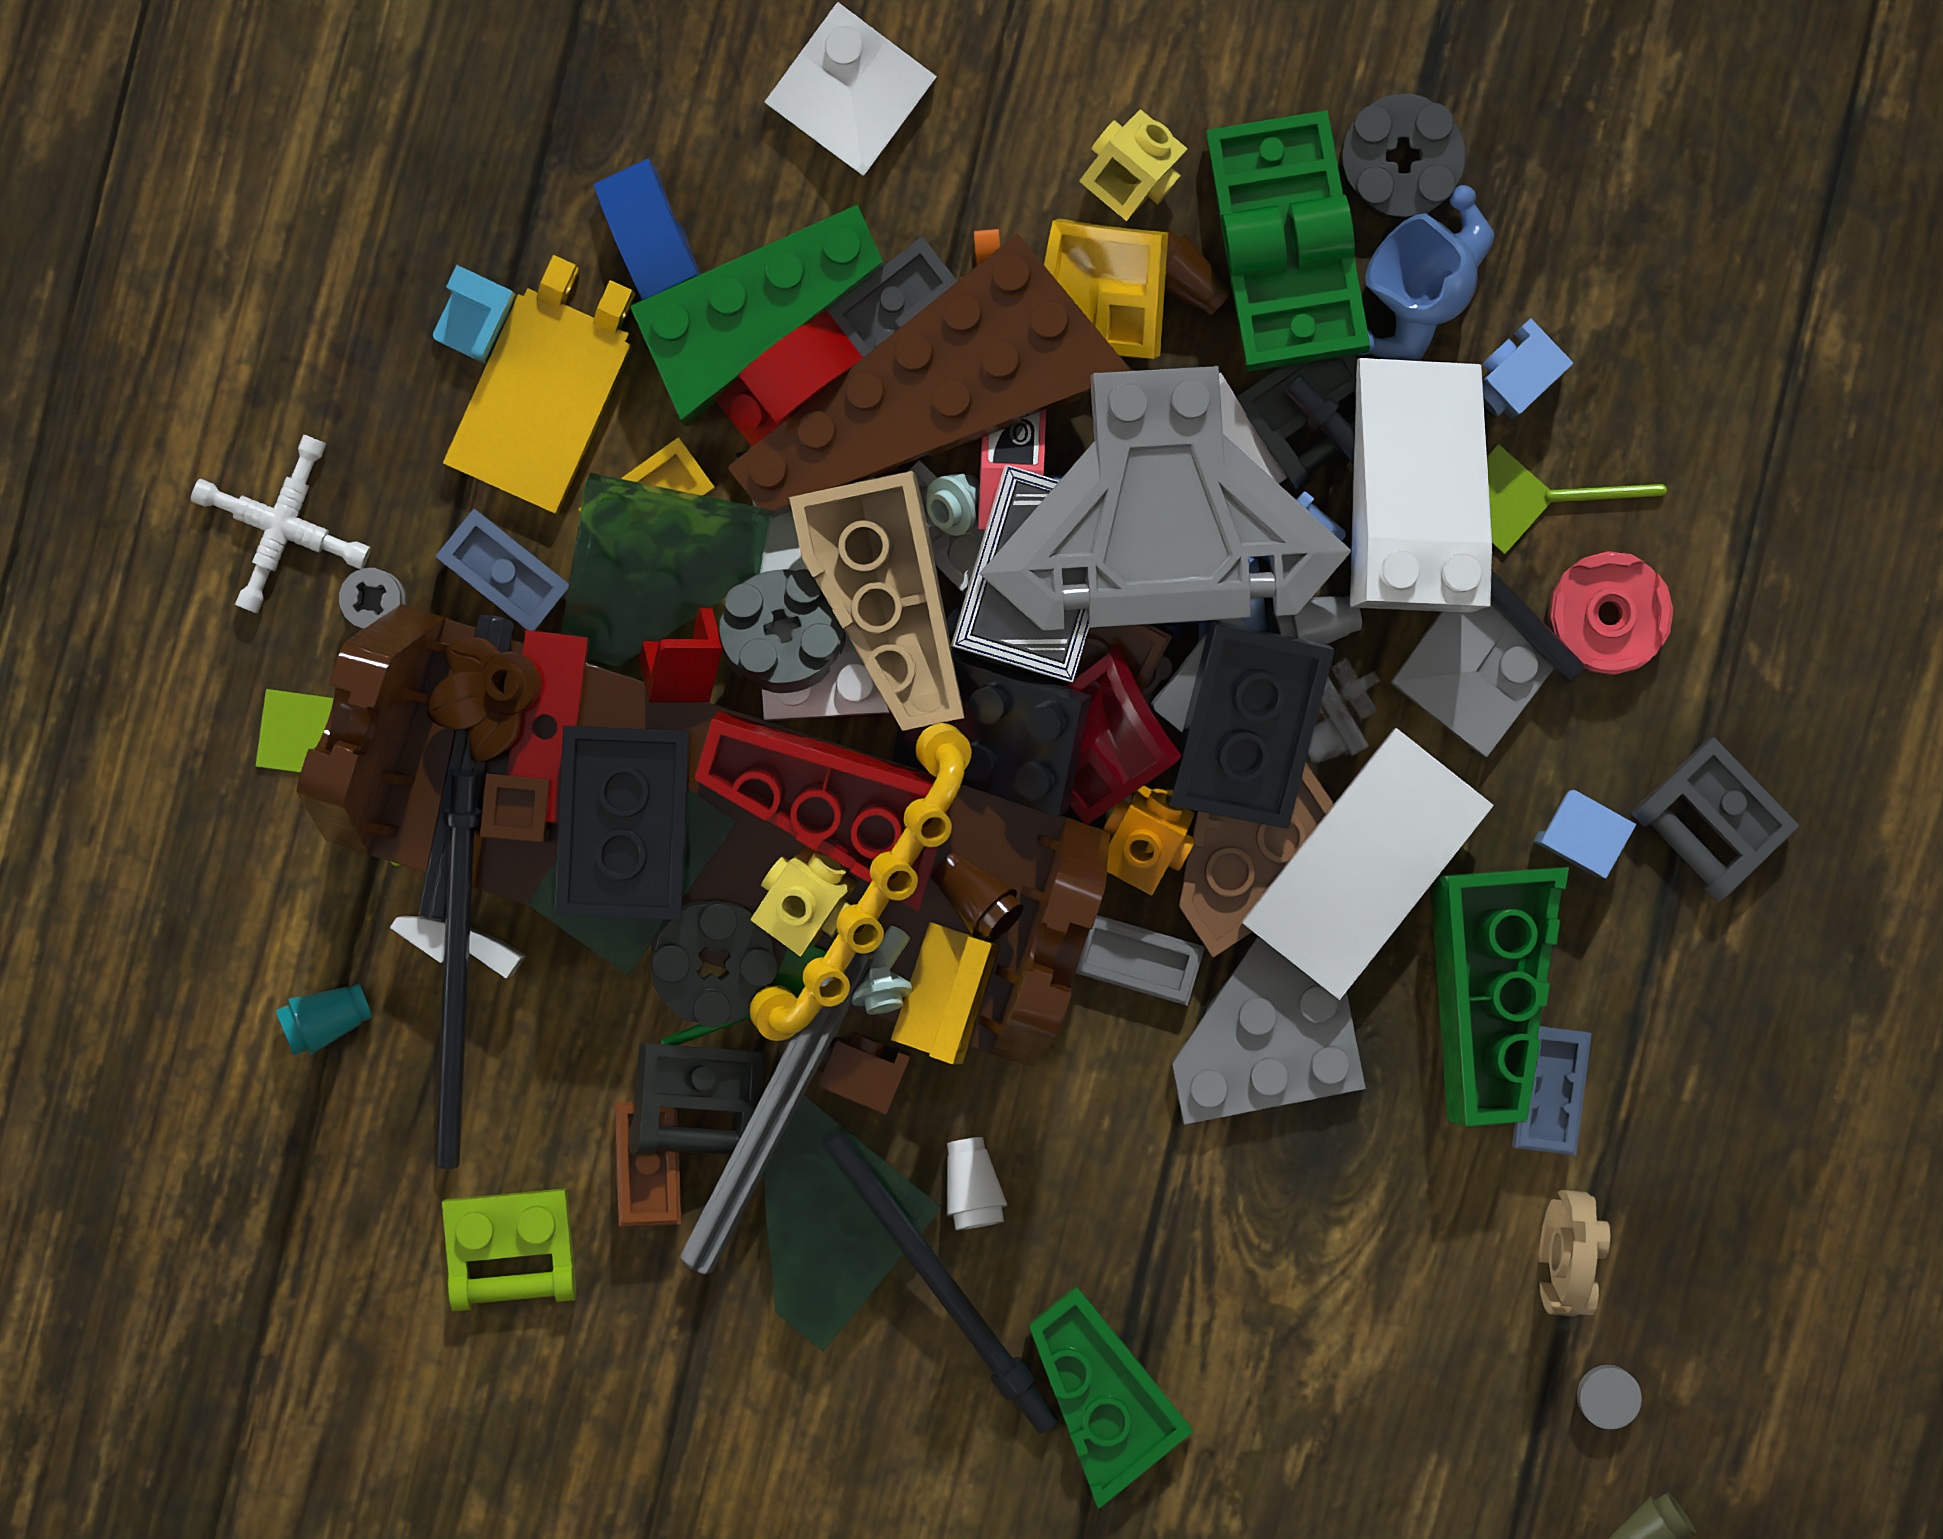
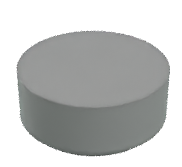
[1577,1365,1642,1429]

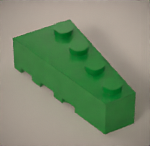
[630,205,884,427]
[1430,867,1569,1126]

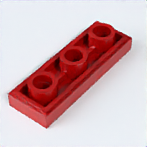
[507,630,589,823]

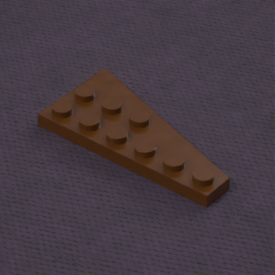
[727,233,1131,519]

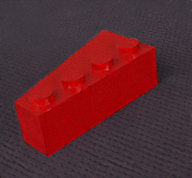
[694,711,951,912]

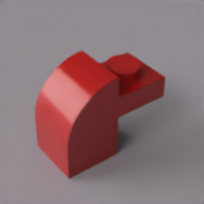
[716,311,863,447]

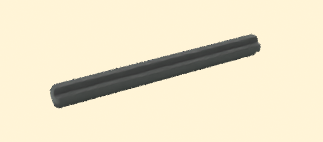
[681,952,874,1275]

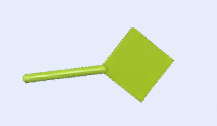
[1487,444,1667,554]
[256,689,400,866]

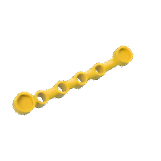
[749,723,972,1041]

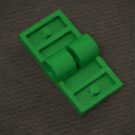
[1205,110,1370,372]

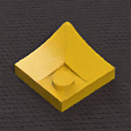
[1044,219,1168,359]

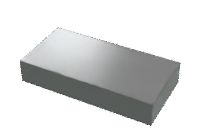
[1076,915,1205,1006]

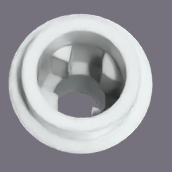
[947,1137,1007,1230]

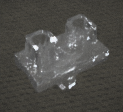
[1308,658,1380,764]

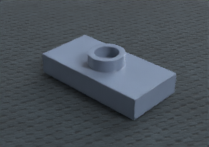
[1512,1026,1592,1156]

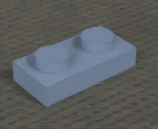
[435,509,573,631]

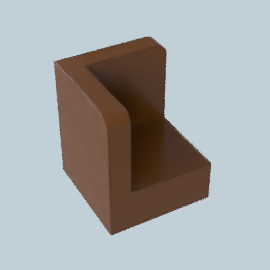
[480,774,551,842]

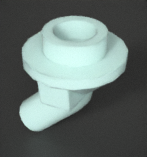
[926,474,980,536]
[852,925,913,1015]

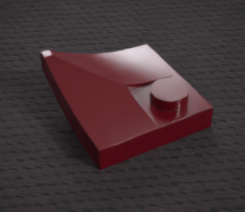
[1064,646,1182,825]

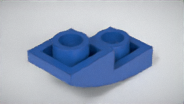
[593,158,700,300]

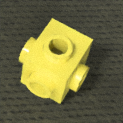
[1079,109,1187,221]
[750,847,858,957]

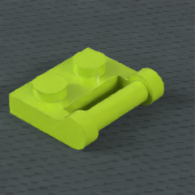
[442,1188,576,1312]

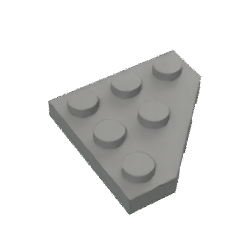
[1171,935,1366,1125]

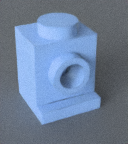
[1482,318,1573,420]

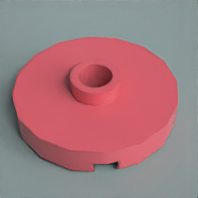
[1547,551,1673,675]

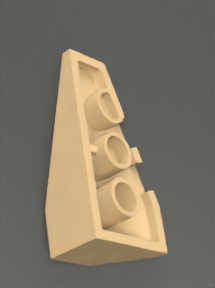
[789,471,965,731]

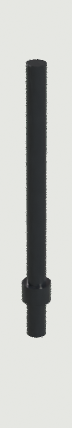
[822,1129,1058,1434]

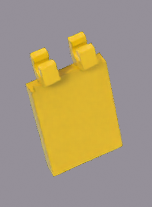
[443,255,636,514]

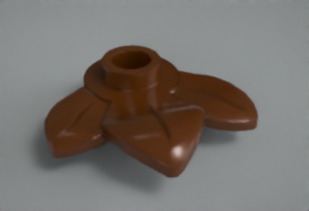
[427,637,542,763]

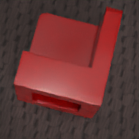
[639,608,723,702]

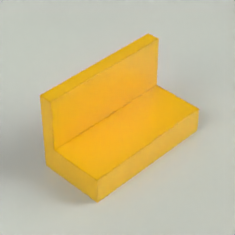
[891,922,1001,1064]

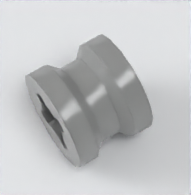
[339,568,407,629]

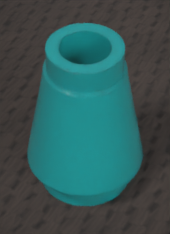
[275,984,373,1056]

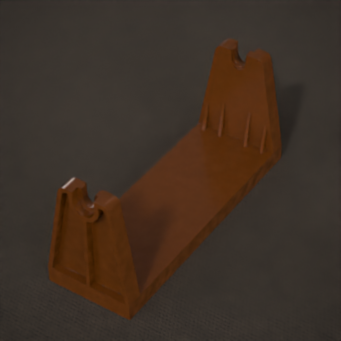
[297,604,1110,1068]

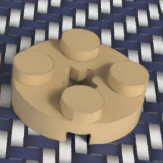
[1539,1190,1610,1316]

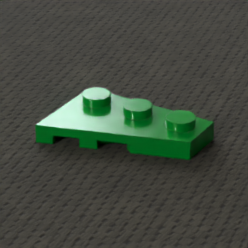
[1029,1285,1194,1509]

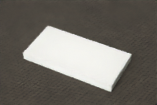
[1241,728,1494,1000]

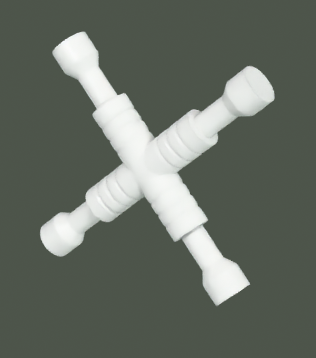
[191,434,371,614]

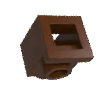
[817,1032,911,1115]

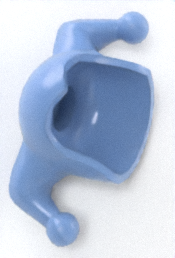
[1356,185,1494,361]

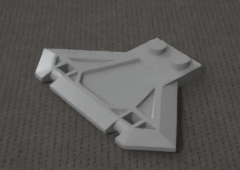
[979,366,1352,631]

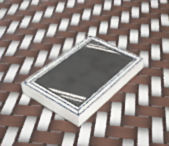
[951,465,1089,682]

